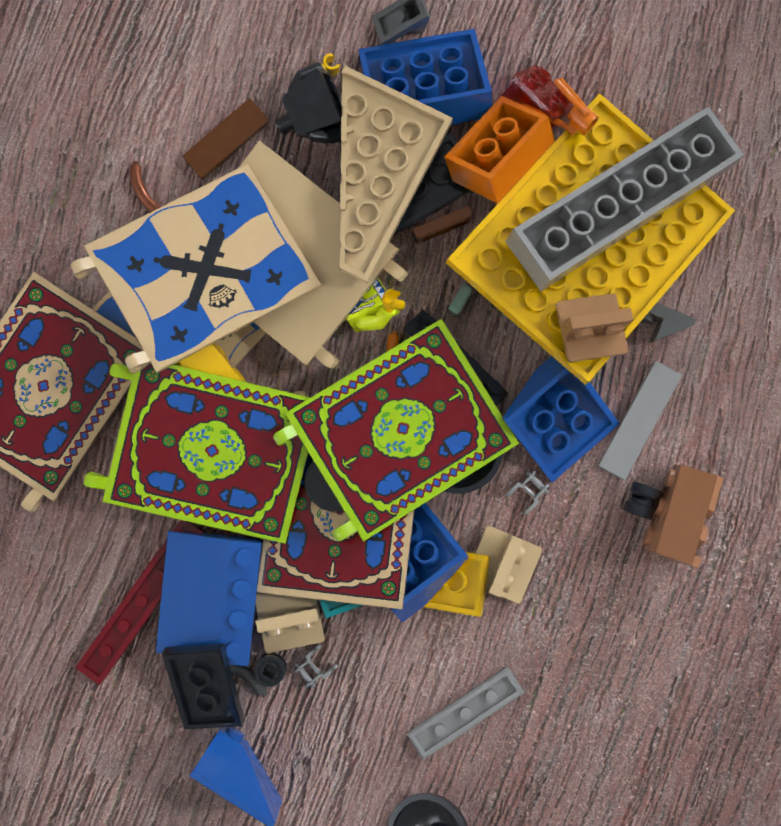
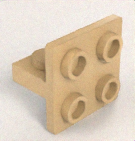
[475,525,542,604]
[255,592,325,653]

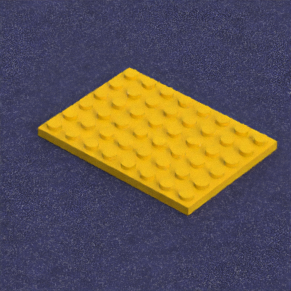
[445,93,735,385]

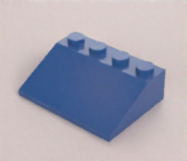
[358,29,492,125]
[156,530,262,666]

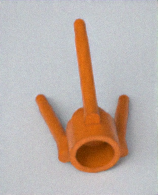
[523,78,599,136]

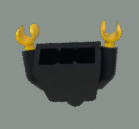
[276,53,342,144]

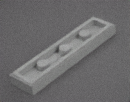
[597,361,682,480]
[406,666,525,760]

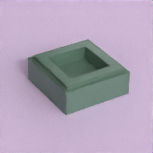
[447,283,473,318]

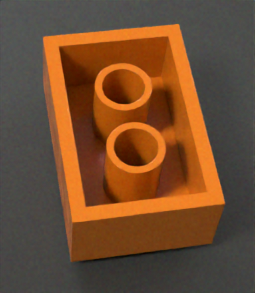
[444,96,555,204]

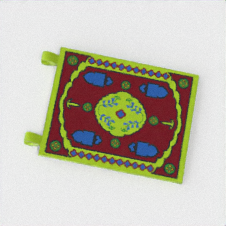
[273,319,519,541]
[84,363,310,544]

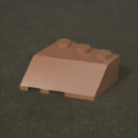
[643,465,724,568]

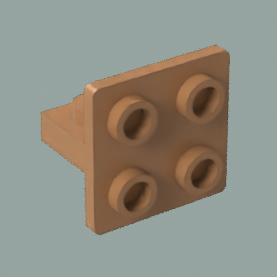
[555,293,633,363]

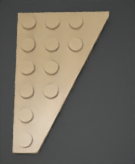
[339,66,453,284]

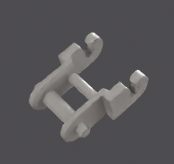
[505,470,550,515]
[293,643,339,688]

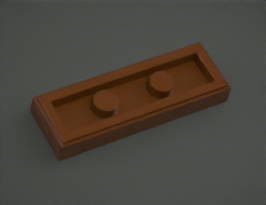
[182,98,270,180]

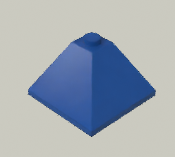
[502,356,620,482]
[391,503,469,623]
[190,727,283,826]

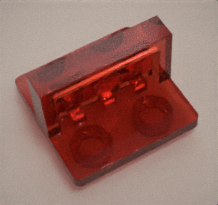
[501,65,574,129]

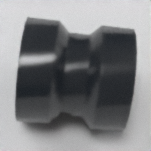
[622,481,662,520]
[254,652,287,687]

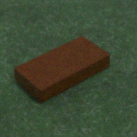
[412,205,473,244]

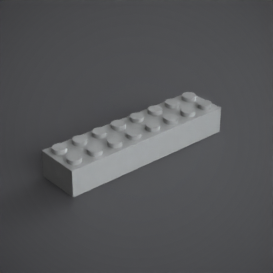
[505,106,744,291]

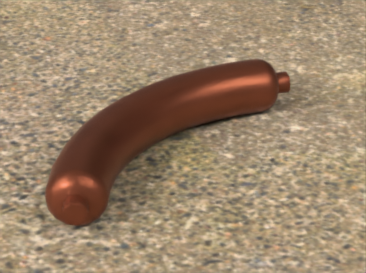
[129,161,162,212]

